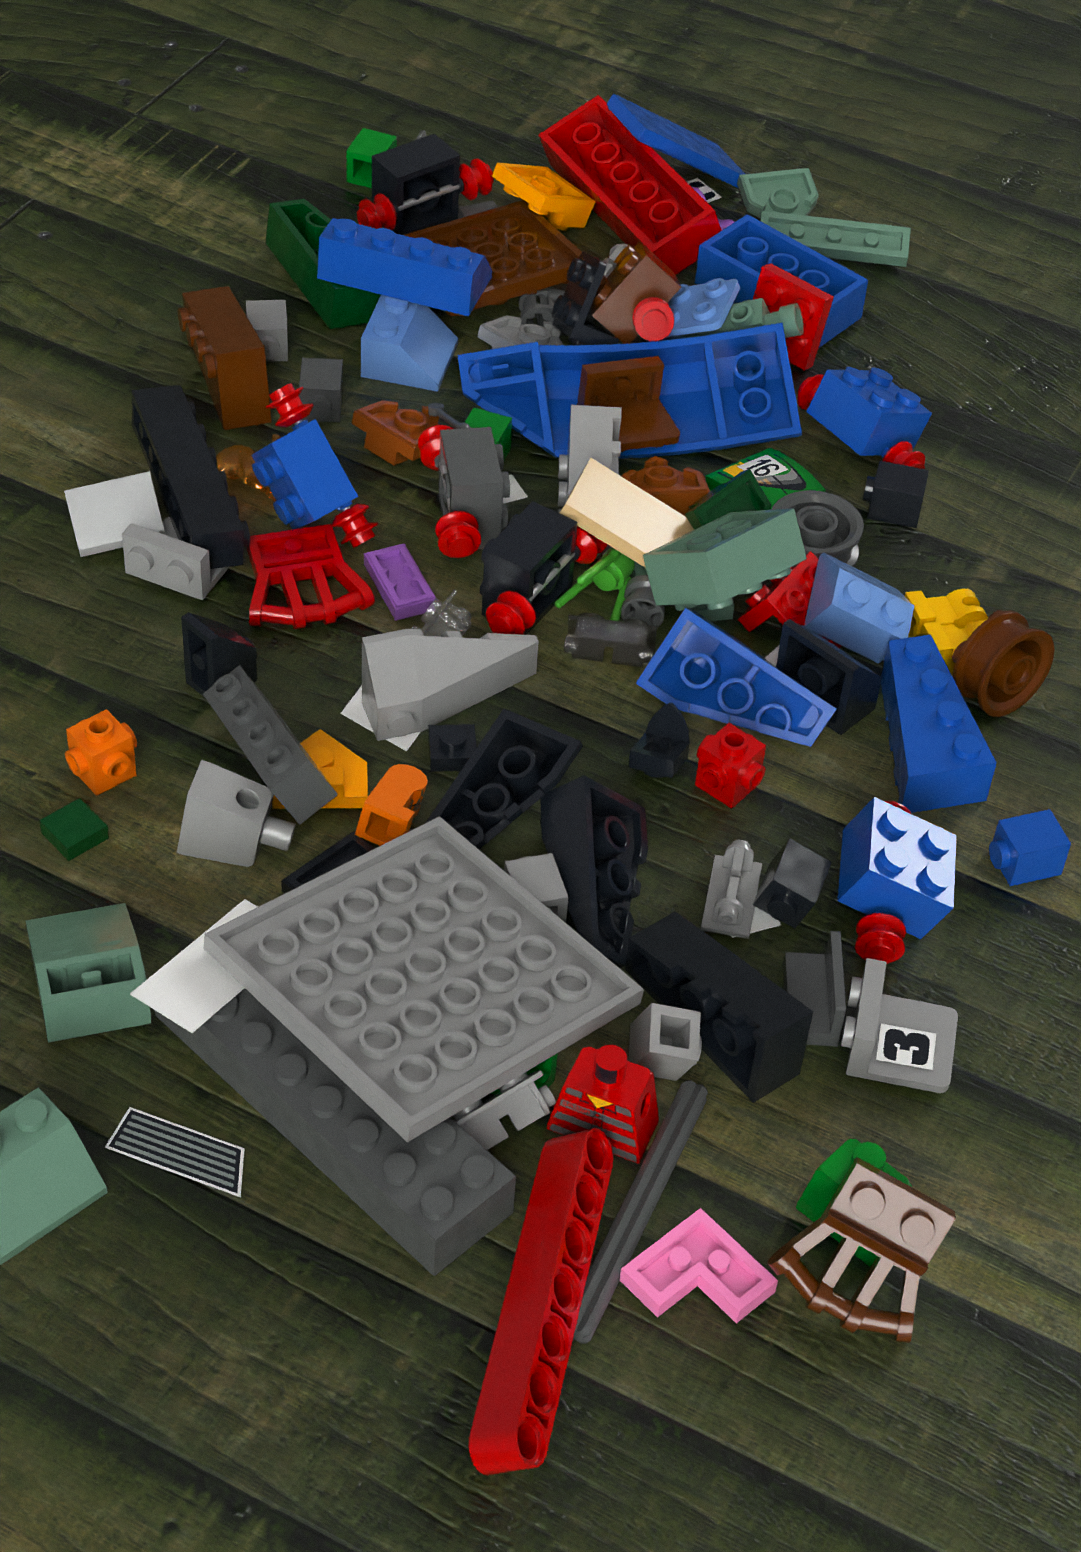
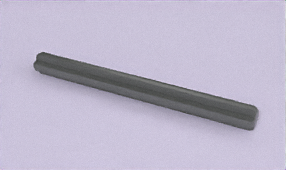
[573,1080,708,1344]

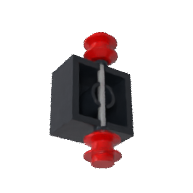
[357,134,494,235]
[480,502,608,635]

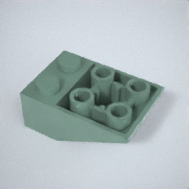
[25,903,151,1043]

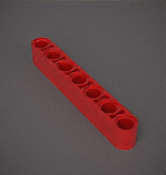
[469,1128,613,1475]

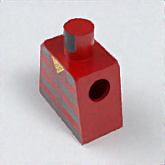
[547,1045,659,1164]

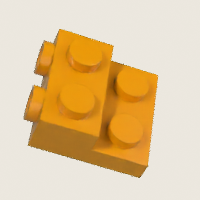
[492,162,595,231]

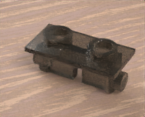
[564,613,657,668]

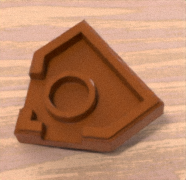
[351,400,439,466]
[621,456,710,516]

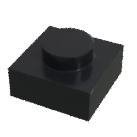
[428,724,477,772]

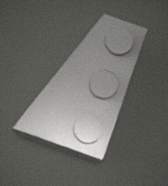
[558,405,622,555]

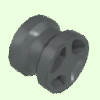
[621,575,665,631]

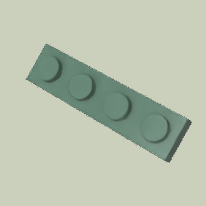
[760,210,911,267]

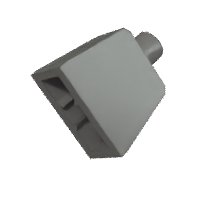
[177,760,296,867]

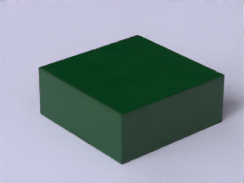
[39,798,109,861]

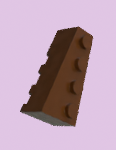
[178,286,272,430]

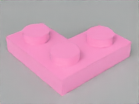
[619,1208,778,1323]

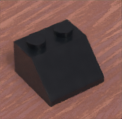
[776,619,882,735]

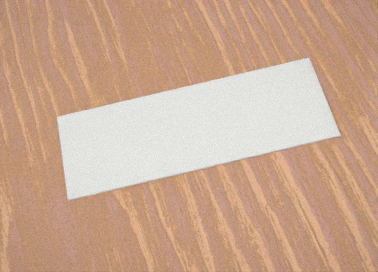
[130,899,257,1033]

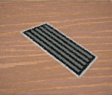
[105,1107,245,1198]

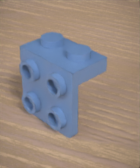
[648,278,740,342]

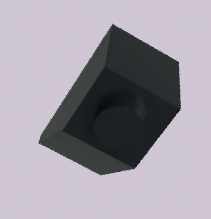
[181,612,257,698]

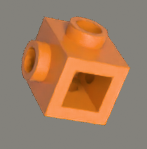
[65,709,137,796]

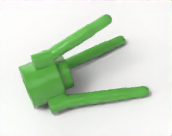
[555,548,635,637]

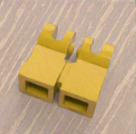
[905,588,988,677]

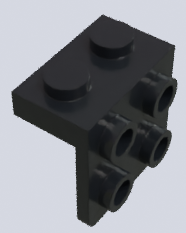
[552,251,619,345]

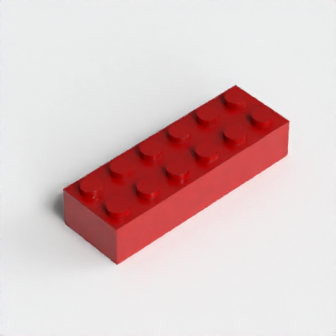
[538,95,722,275]

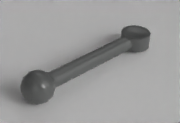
[428,403,471,429]

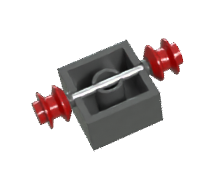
[418,425,510,558]

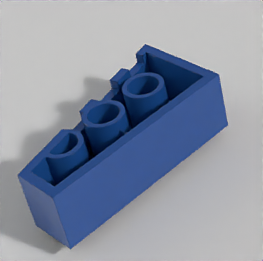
[881,634,997,813]

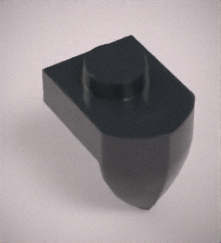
[628,702,690,778]

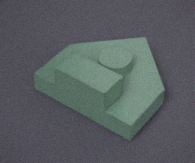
[737,168,819,219]

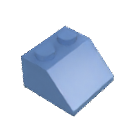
[361,295,458,392]
[804,552,914,664]

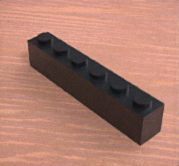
[132,385,250,569]

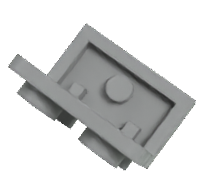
[122,517,229,600]
[841,958,958,1093]

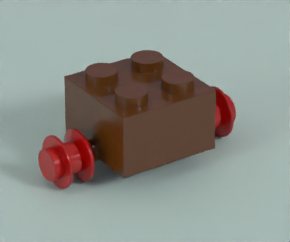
[590,241,681,344]

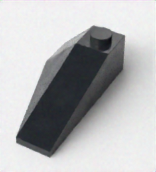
[425,709,583,850]
[540,775,648,968]

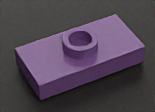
[364,543,437,621]

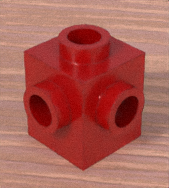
[695,723,766,809]

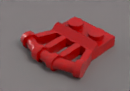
[247,524,375,629]

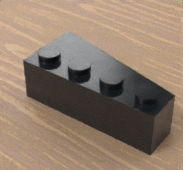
[625,911,813,1103]

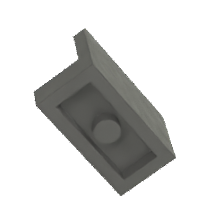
[783,931,846,1047]

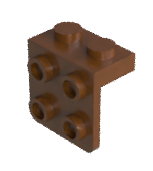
[577,356,680,452]

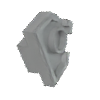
[478,315,564,349]

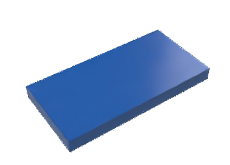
[607,93,745,189]

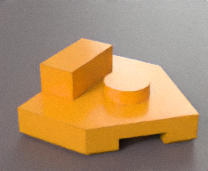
[272,729,368,809]

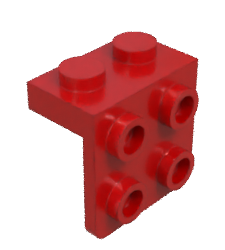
[737,551,841,648]

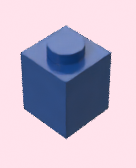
[989,809,1071,886]

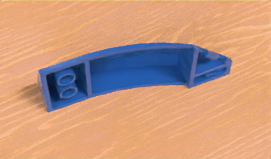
[458,322,802,459]

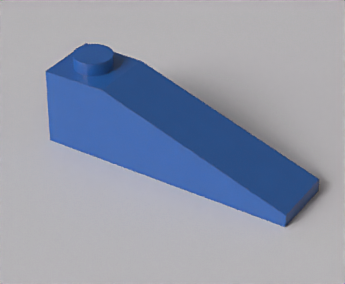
[636,608,837,747]

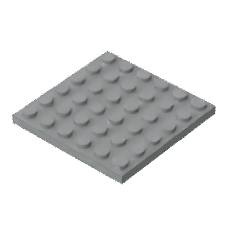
[203,816,644,1142]

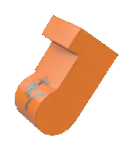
[355,764,428,846]

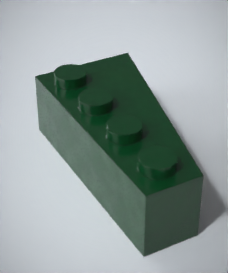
[265,199,381,329]

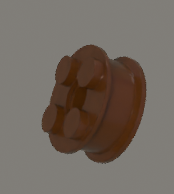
[952,610,1055,717]

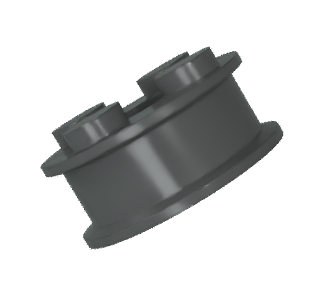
[771,490,864,567]

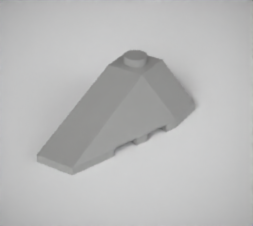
[362,629,539,741]

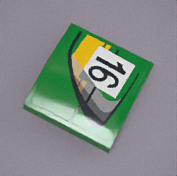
[705,448,825,509]

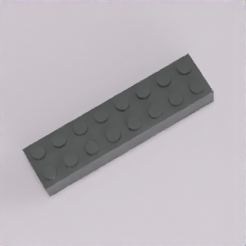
[155,988,516,1276]

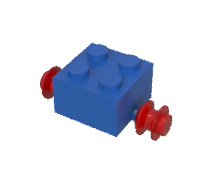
[797,367,932,469]
[251,383,379,548]
[837,797,956,964]

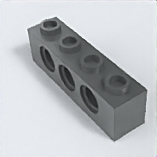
[203,665,338,825]

